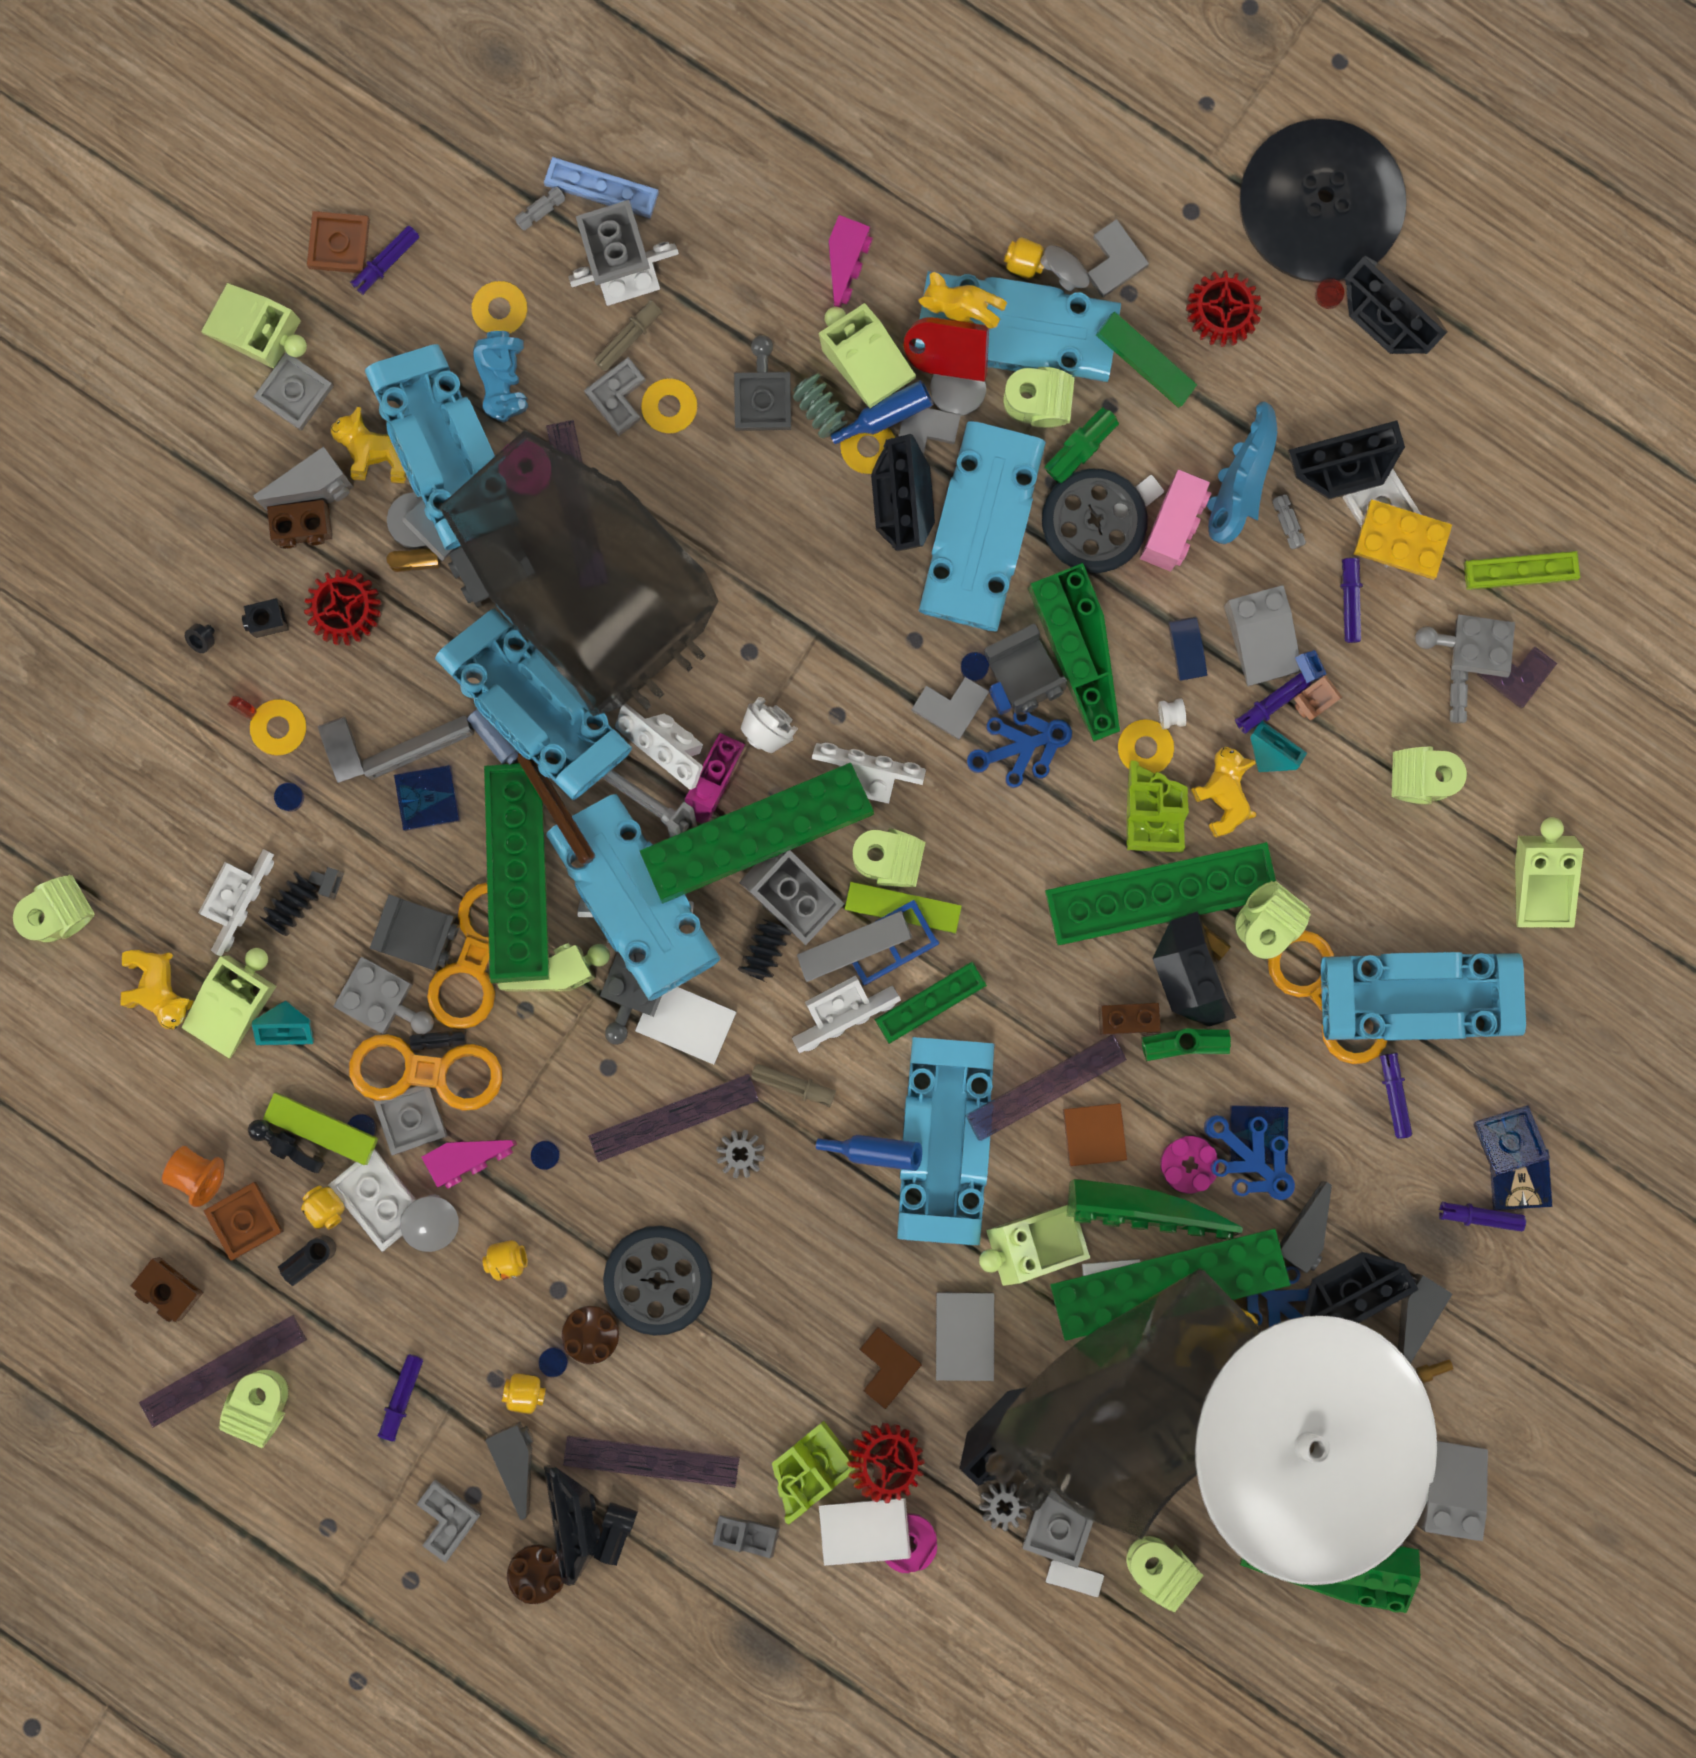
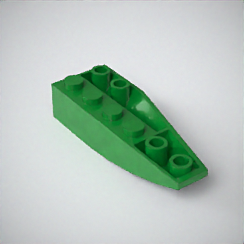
[1028,563,1120,742]
[1067,1179,1243,1240]
[1240,1546,1421,1613]

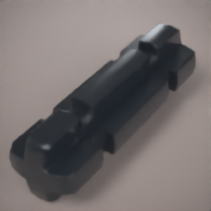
[409,1030,467,1051]

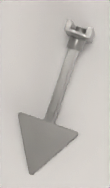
[602,770,697,838]

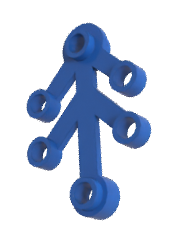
[967,711,1072,788]
[1204,1115,1295,1200]
[1246,1266,1310,1327]

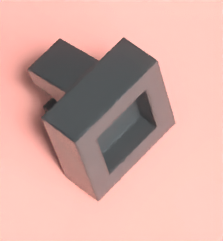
[308,867,344,900]

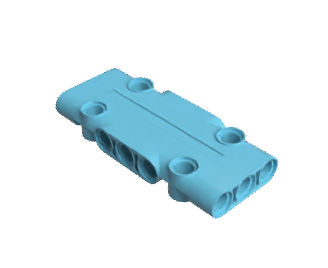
[915,271,1121,382]
[365,344,520,550]
[918,421,1046,631]
[435,609,632,800]
[546,794,721,1001]
[1321,952,1526,1040]
[897,1037,995,1245]

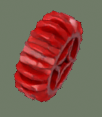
[1186,270,1262,347]
[304,569,382,646]
[847,1423,925,1503]

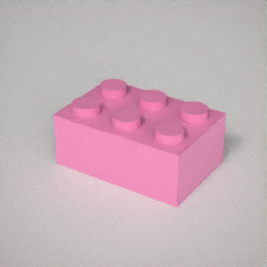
[1140,470,1211,572]

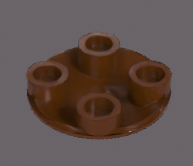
[562,1306,619,1364]
[507,1545,564,1604]

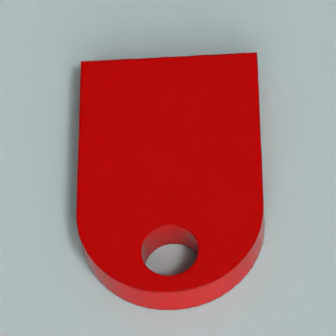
[904,317,989,382]

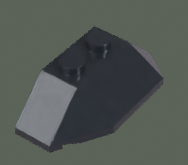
[1345,256,1448,354]
[1288,420,1405,500]
[871,434,935,551]
[1152,911,1237,1027]
[1303,1252,1419,1323]
[959,1384,1060,1486]
[544,1465,600,1586]

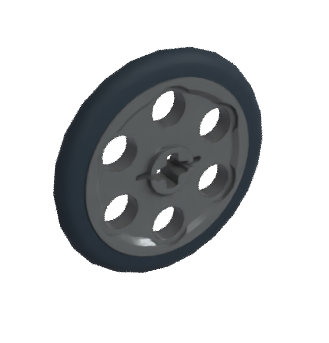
[1042,468,1148,573]
[603,1226,712,1336]

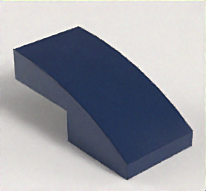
[1168,617,1208,681]

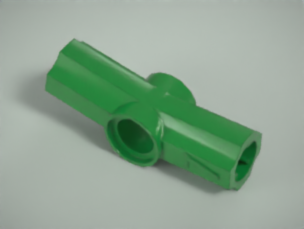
[1044,407,1120,484]
[1141,1028,1231,1062]

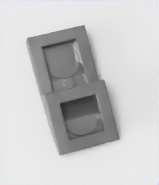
[318,717,364,783]
[713,1515,780,1558]

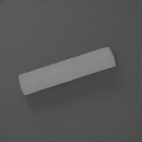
[362,716,474,780]
[797,911,913,982]

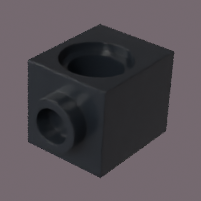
[242,598,289,638]

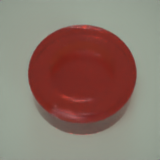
[1315,279,1345,309]
[227,696,257,720]

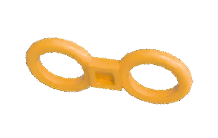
[427,882,495,1030]
[1268,930,1388,1064]
[349,1034,503,1111]

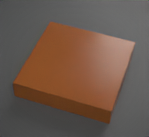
[307,211,370,273]
[1063,1103,1127,1166]
[203,1182,284,1261]

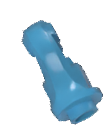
[473,331,528,422]

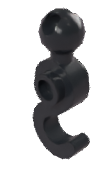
[248,1119,325,1174]

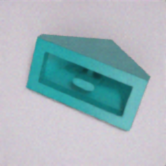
[1250,721,1307,772]
[252,1001,314,1045]

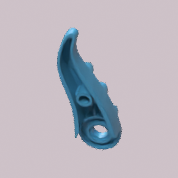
[1207,401,1277,544]

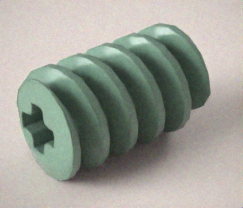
[793,373,848,438]

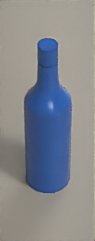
[831,380,933,445]
[816,1135,922,1171]

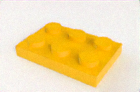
[1353,499,1452,580]

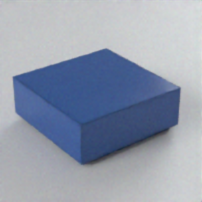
[1295,650,1327,683]
[989,682,1012,715]

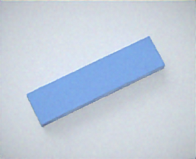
[544,157,659,219]

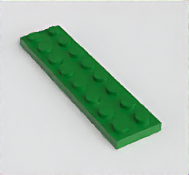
[640,762,874,904]
[484,764,550,983]
[1045,842,1276,946]
[1050,1228,1291,1341]

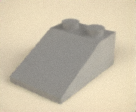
[575,200,650,285]
[253,446,353,511]
[1224,585,1301,687]
[739,850,844,945]
[1417,1441,1488,1541]

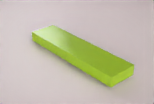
[1464,551,1581,590]
[845,882,962,934]
[263,1093,379,1166]

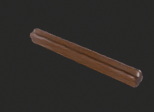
[517,752,595,865]

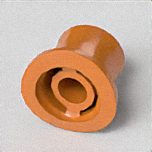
[162,1146,224,1207]

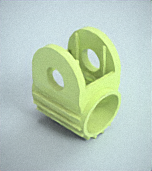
[1003,367,1075,428]
[1392,747,1467,804]
[853,828,926,887]
[13,875,95,942]
[1235,881,1311,959]
[219,1369,289,1448]
[1126,1536,1204,1612]

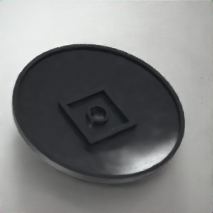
[1239,119,1406,283]

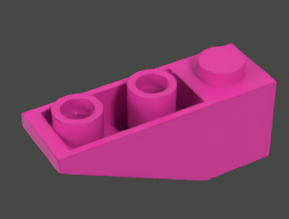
[829,215,873,308]
[685,733,745,824]
[421,1140,517,1189]

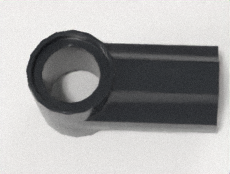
[278,1235,336,1287]
[593,1502,638,1566]

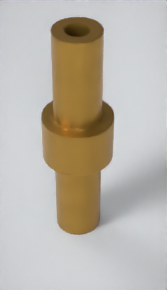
[1415,1359,1454,1384]

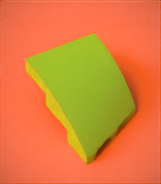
[1126,761,1189,853]
[772,1421,855,1525]

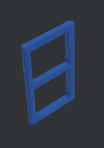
[852,900,940,986]

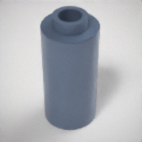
[467,709,518,765]

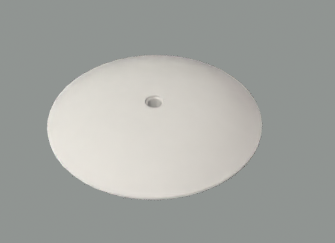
[1196,1316,1437,1585]

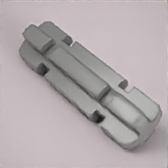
[515,187,565,230]
[1272,495,1306,549]
[1450,669,1468,723]

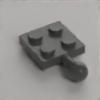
[734,335,791,431]
[600,952,662,1045]

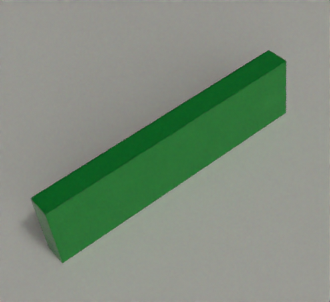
[1096,312,1197,408]
[874,961,987,1044]

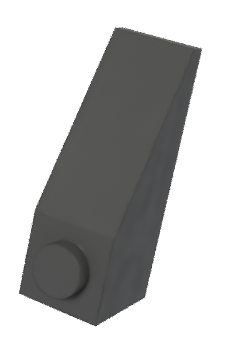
[1279,1181,1332,1273]
[1398,1273,1452,1364]
[485,1422,533,1520]

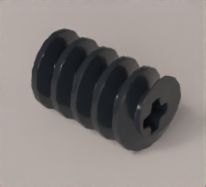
[259,871,319,936]
[738,919,792,983]

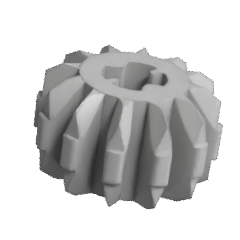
[717,1130,765,1178]
[979,1480,1029,1531]

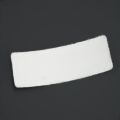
[1113,475,1164,518]
[1046,1560,1104,1597]

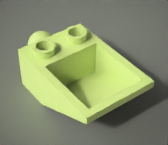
[201,283,307,369]
[819,303,916,408]
[1515,817,1584,927]
[497,943,610,992]
[181,948,277,1059]
[979,1205,1090,1286]

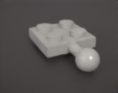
[1415,614,1515,677]
[333,957,434,1034]

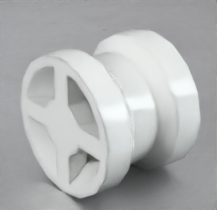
[1158,698,1186,729]

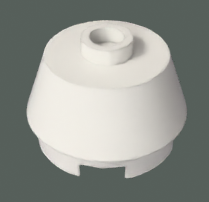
[741,697,798,753]

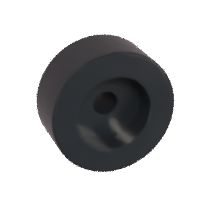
[184,624,215,654]

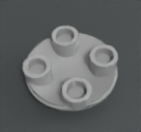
[1040,245,1090,291]
[930,374,986,416]
[401,1194,459,1252]

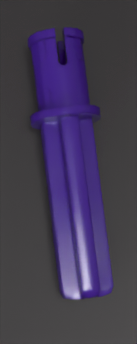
[350,226,419,295]
[1340,558,1363,643]
[1235,673,1311,734]
[1379,1052,1412,1139]
[1439,1201,1526,1232]
[377,1354,423,1442]

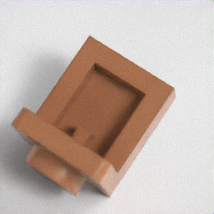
[1294,675,1343,721]

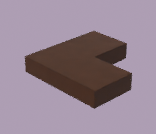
[859,1327,922,1410]

